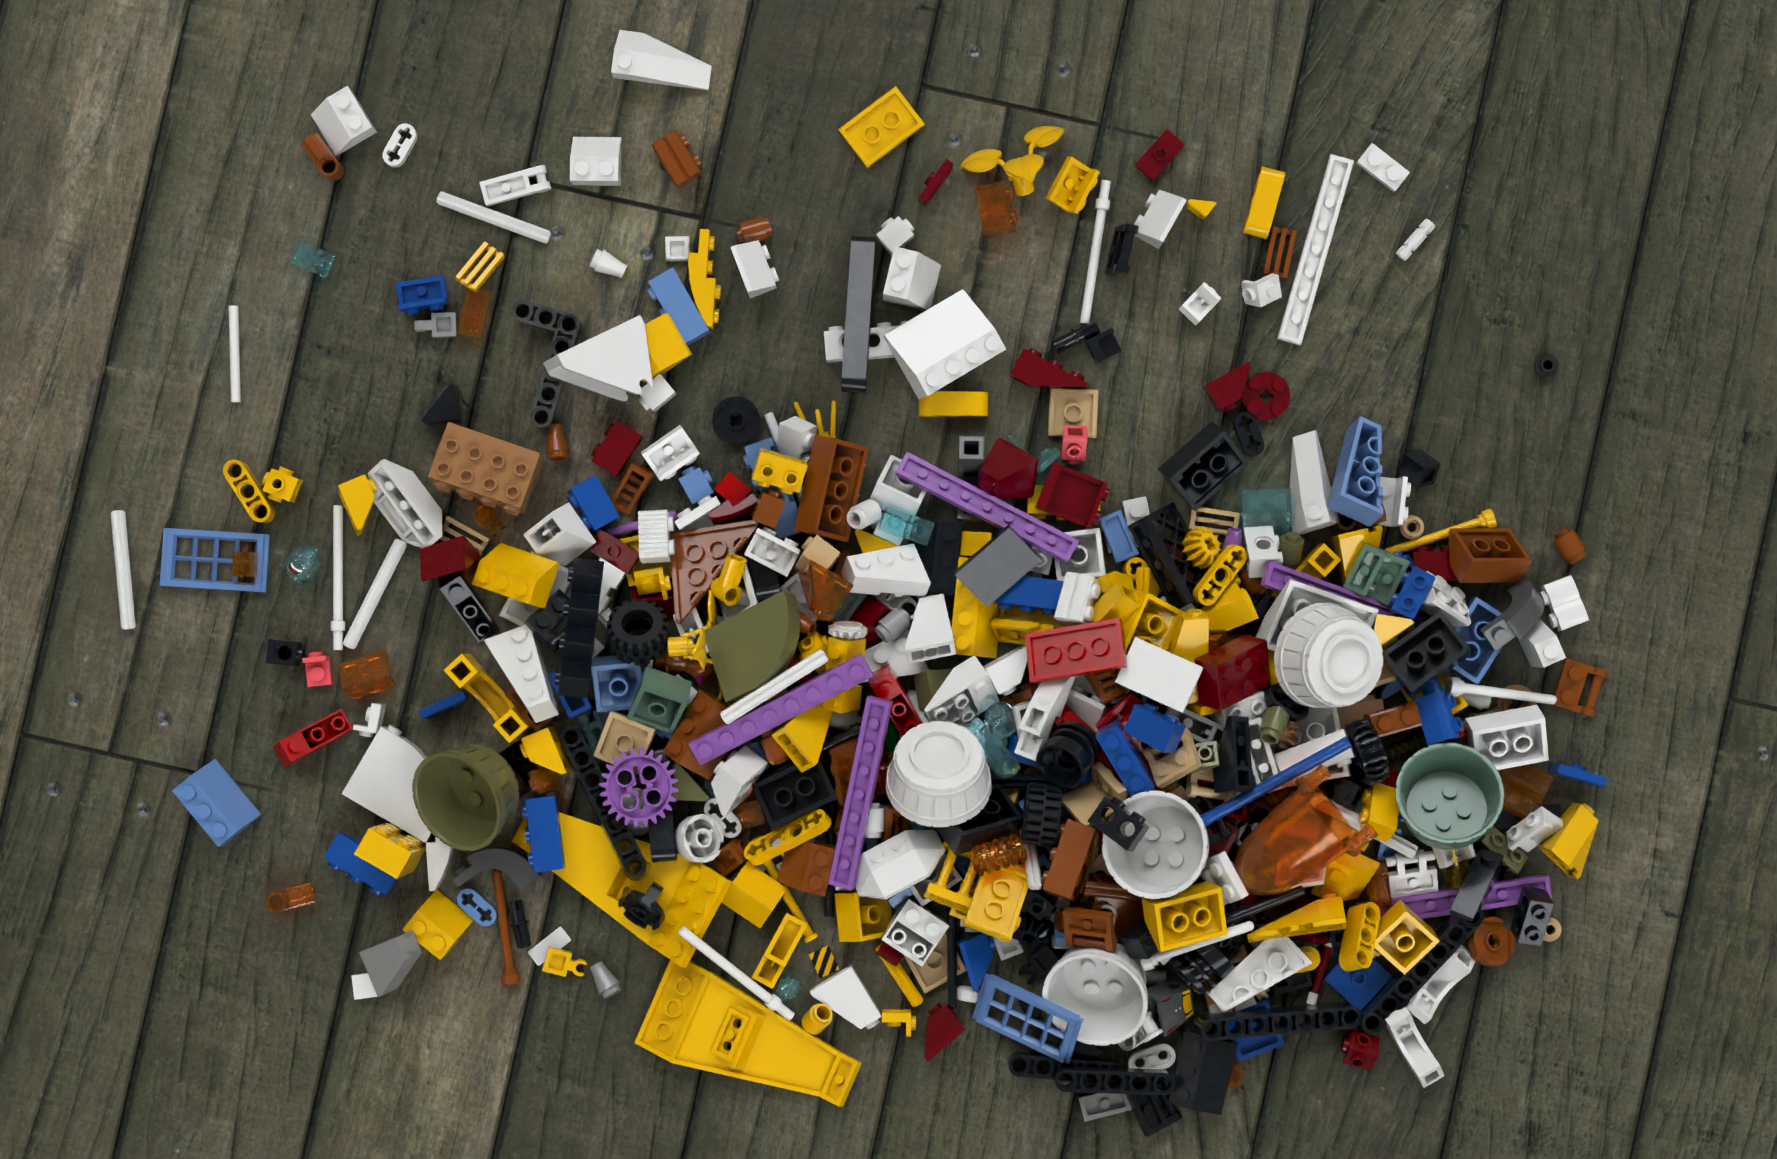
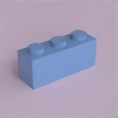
[647,267,711,346]

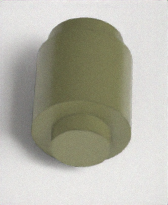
[1278,532,1304,569]
[1259,706,1289,744]

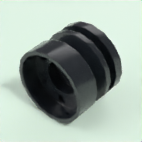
[1036,721,1101,787]
[1169,944,1234,997]

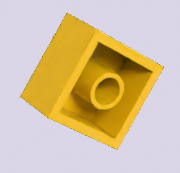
[1375,899,1440,975]

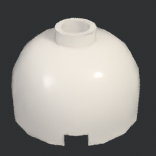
[674,814,724,863]

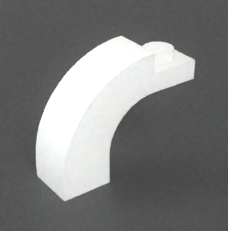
[1407,945,1476,1024]
[1385,1007,1444,1088]

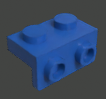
[396,275,449,315]
[1388,566,1435,620]

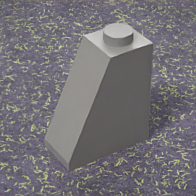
[359,930,422,997]

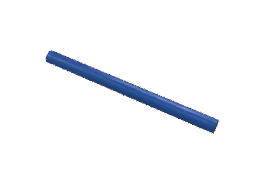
[1200,736,1352,827]

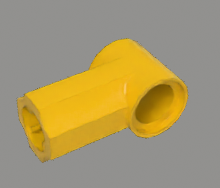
[710,553,747,606]

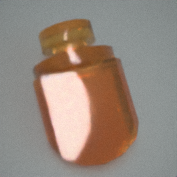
[475,506,506,537]

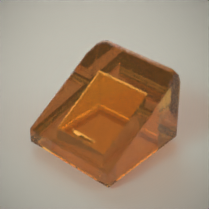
[232,552,258,577]

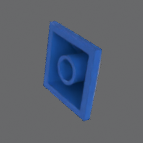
[958,932,996,991]

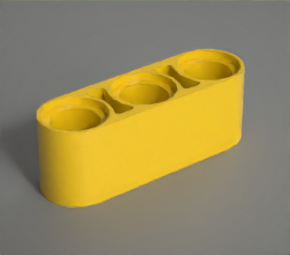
[1243,166,1285,239]
[918,391,988,418]
[223,460,276,523]
[1339,902,1380,972]

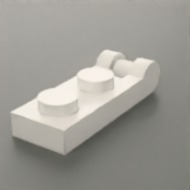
[479,165,552,207]

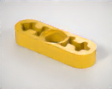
[1193,544,1247,606]

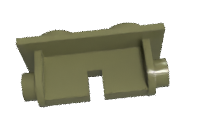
[1477,826,1529,874]

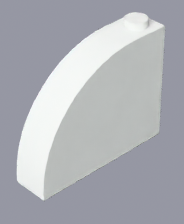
[342,725,433,843]

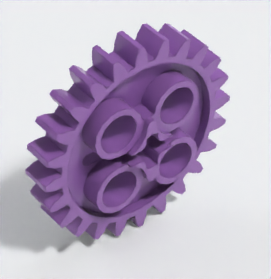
[599,748,679,827]

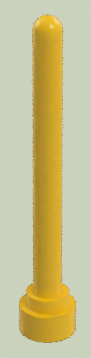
[1384,508,1497,553]

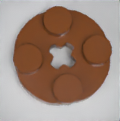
[1468,917,1515,967]

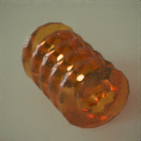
[971,834,1027,876]

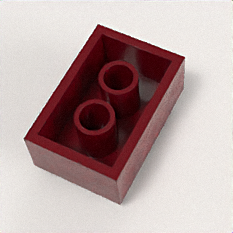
[1195,634,1271,711]

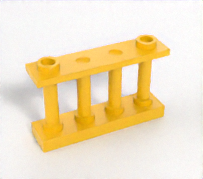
[923,840,1026,932]

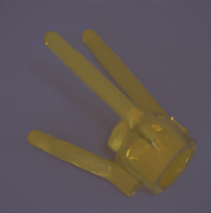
[1429,846,1469,889]

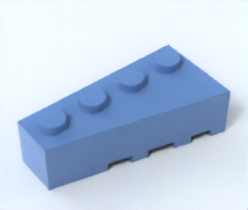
[1327,416,1383,527]
[743,437,802,540]

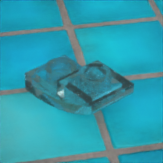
[878,506,935,546]

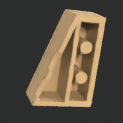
[790,535,841,589]

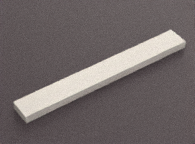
[1277,154,1354,346]

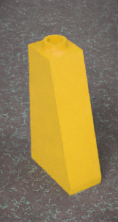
[1158,609,1209,705]

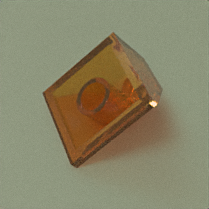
[799,560,854,622]

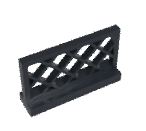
[1128,502,1217,609]

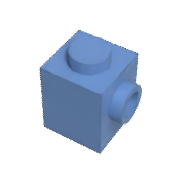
[679,466,715,505]

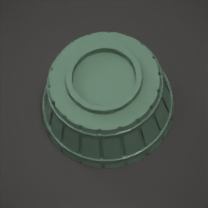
[1396,743,1504,850]

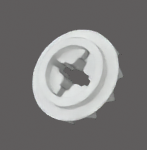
[828,621,868,639]

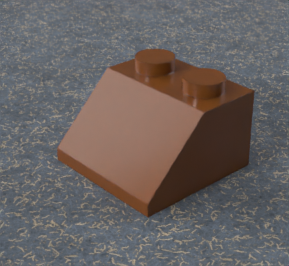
[777,835,836,897]

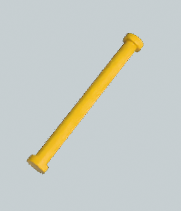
[748,835,818,943]

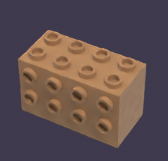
[428,422,544,517]

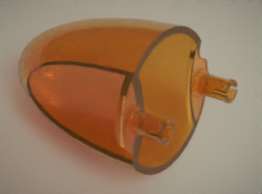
[1234,764,1378,896]

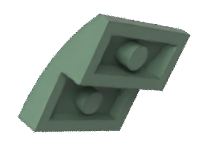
[1343,543,1410,606]

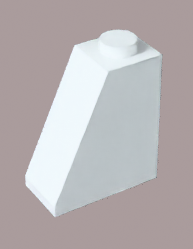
[905,594,956,664]
[1518,619,1566,668]
[810,964,882,1029]

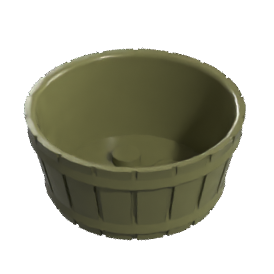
[412,744,519,851]

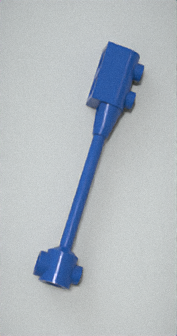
[1393,551,1463,746]

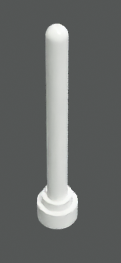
[1444,676,1557,705]
[1140,921,1254,971]

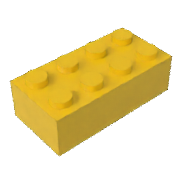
[354,823,426,879]

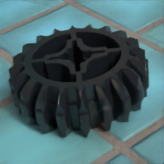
[1345,719,1390,785]

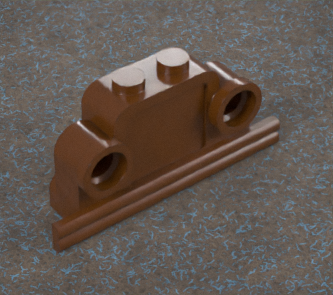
[1082,873,1144,943]

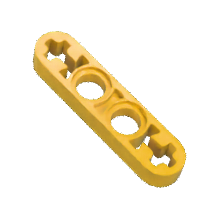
[744,809,831,866]

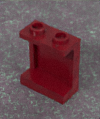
[1035,461,1110,529]

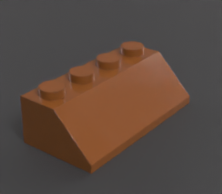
[794,435,869,542]

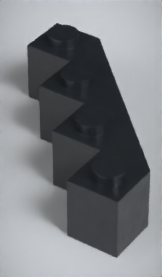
[554,558,604,698]

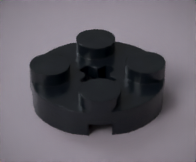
[712,397,761,445]

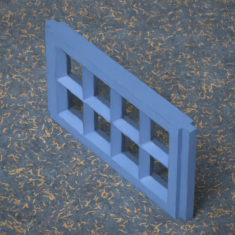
[160,528,271,592]
[972,973,1083,1064]

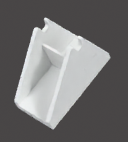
[543,315,653,402]

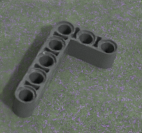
[511,300,582,429]

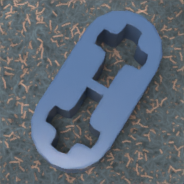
[457,888,498,926]

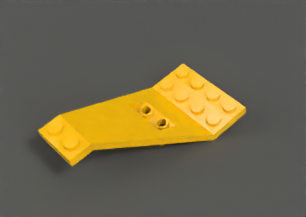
[511,812,732,968]
[634,960,862,1107]

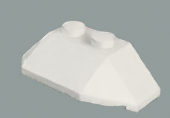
[368,459,442,548]
[855,830,946,900]

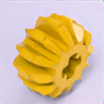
[1182,526,1222,569]

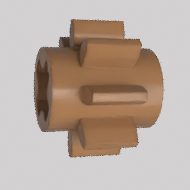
[1273,720,1301,751]

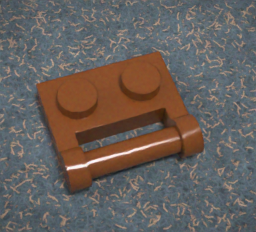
[1551,658,1608,718]
[1063,907,1117,953]

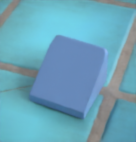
[1377,680,1403,699]

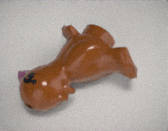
[655,629,713,686]

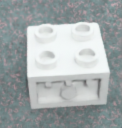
[1373,476,1411,527]

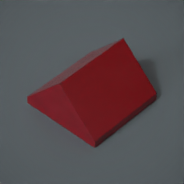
[420,536,481,582]

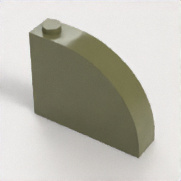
[705,591,800,704]

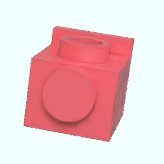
[1061,425,1088,465]

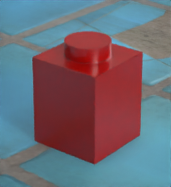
[714,471,753,507]

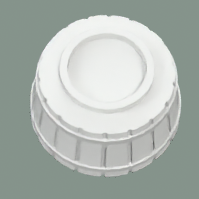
[1274,603,1383,708]
[886,721,992,827]
[1102,791,1209,899]
[1042,938,1148,1046]

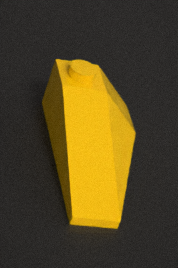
[1247,893,1347,942]

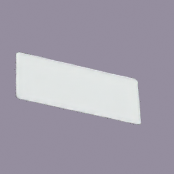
[528,926,571,966]

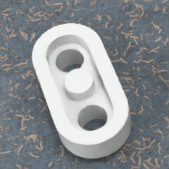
[1128,1043,1176,1069]

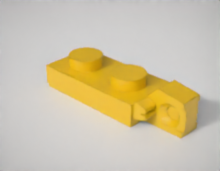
[990,618,1055,645]

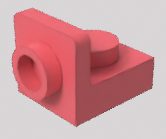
[302,651,333,687]

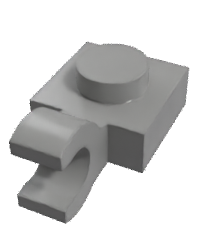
[414,312,457,338]

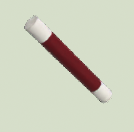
[1306,943,1333,1005]

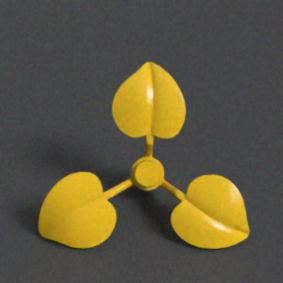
[960,126,1064,196]
[668,589,724,700]

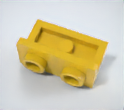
[1045,156,1100,214]

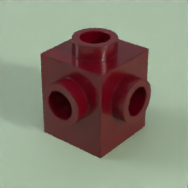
[1340,1030,1380,1071]

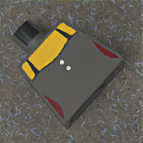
[1147,977,1200,1037]

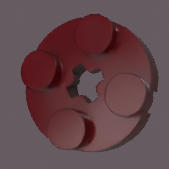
[1241,372,1290,421]

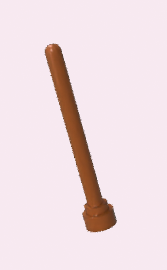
[492,869,521,985]

